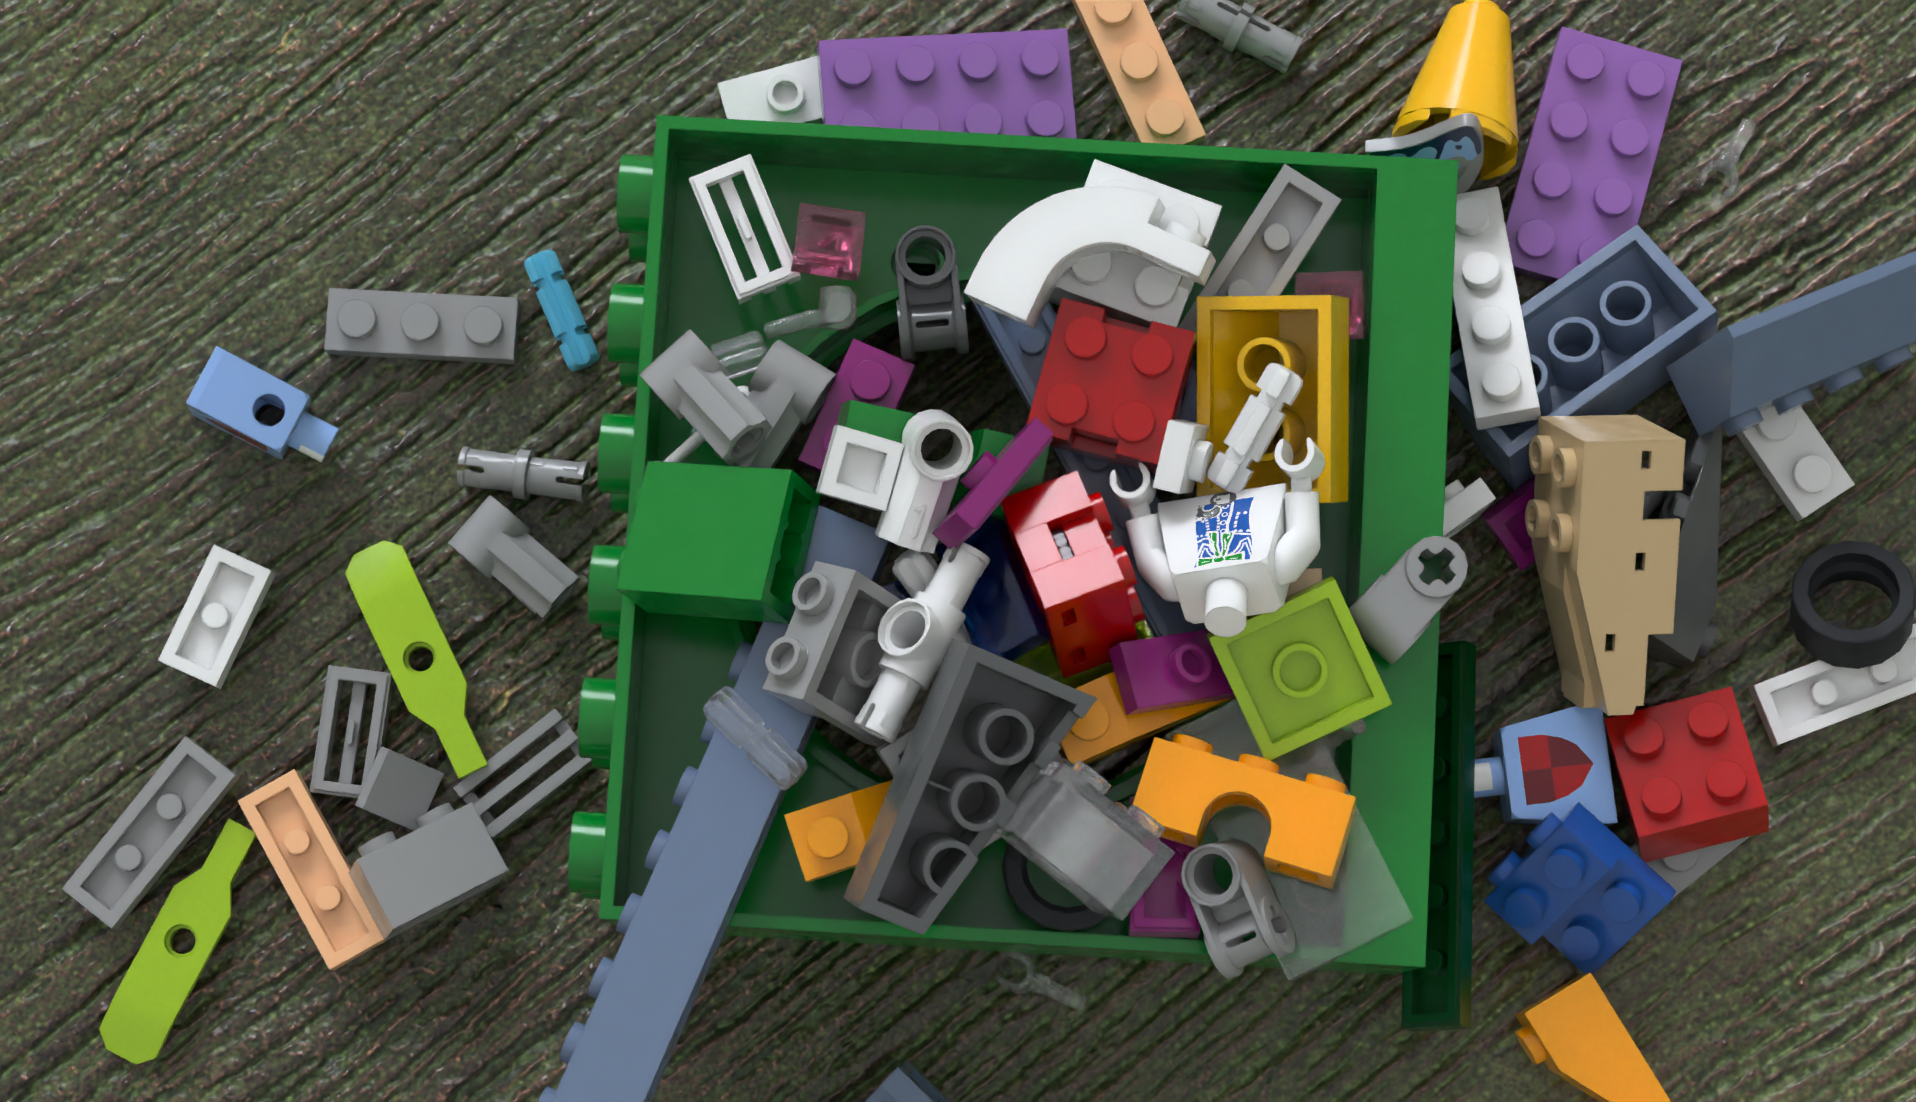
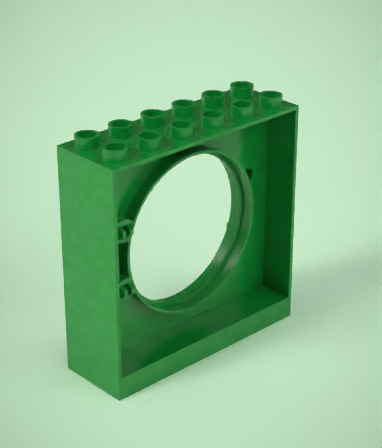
[568,115,1458,975]

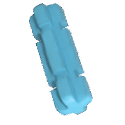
[524,250,600,371]

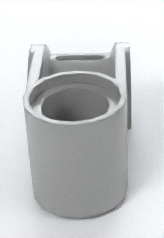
[1349,536,1468,666]
[1181,839,1295,979]

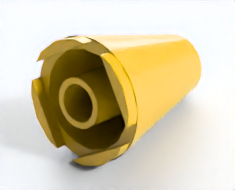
[1391,0,1519,180]

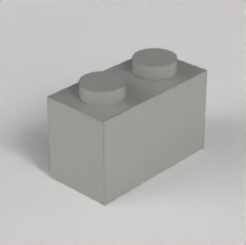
[349,802,509,941]

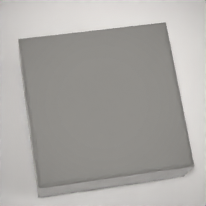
[355,746,444,831]

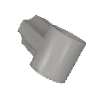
[639,329,772,466]
[714,340,837,469]
[448,495,581,621]

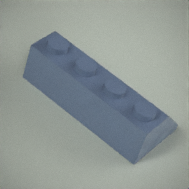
[1449,224,1718,491]
[1666,251,1916,437]

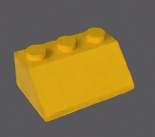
[1196,295,1349,503]

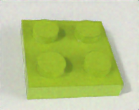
[1206,576,1392,761]

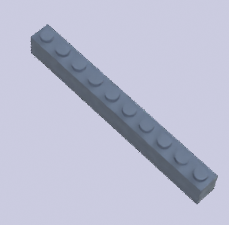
[538,505,892,1102]

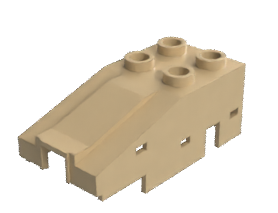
[1525,415,1686,716]

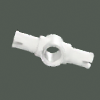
[854,542,990,743]

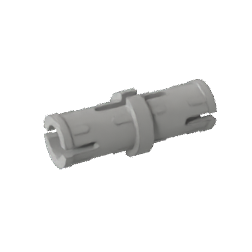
[1174,0,1303,74]
[457,446,591,503]

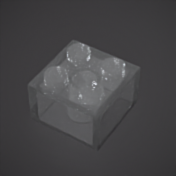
[995,758,1175,921]

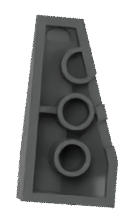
[1610,425,1722,669]

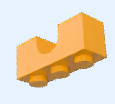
[1129,734,1356,889]

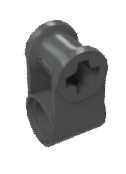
[895,225,969,360]

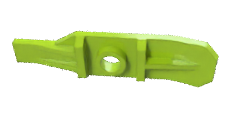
[345,540,489,779]
[99,819,257,1065]

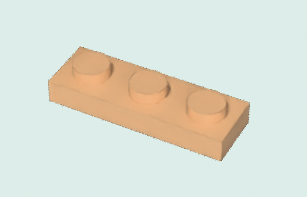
[1071,0,1206,145]
[238,769,389,971]

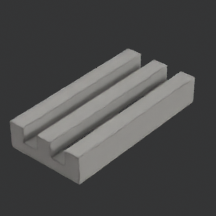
[309,665,394,799]
[453,709,592,839]

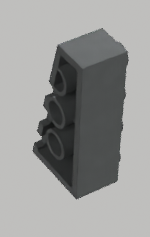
[843,638,1097,935]

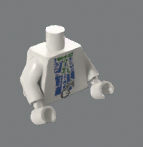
[1110,437,1325,637]

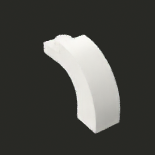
[964,186,1216,329]

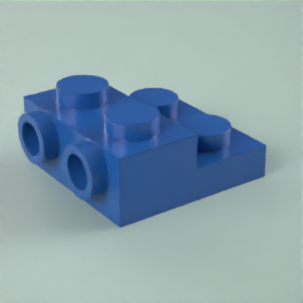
[1484,802,1676,974]

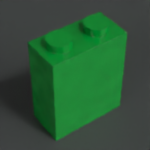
[616,461,821,624]

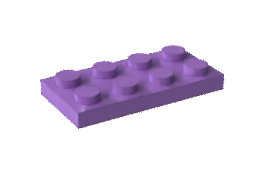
[1505,26,1683,283]
[817,29,1077,139]

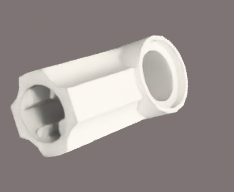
[875,409,974,554]

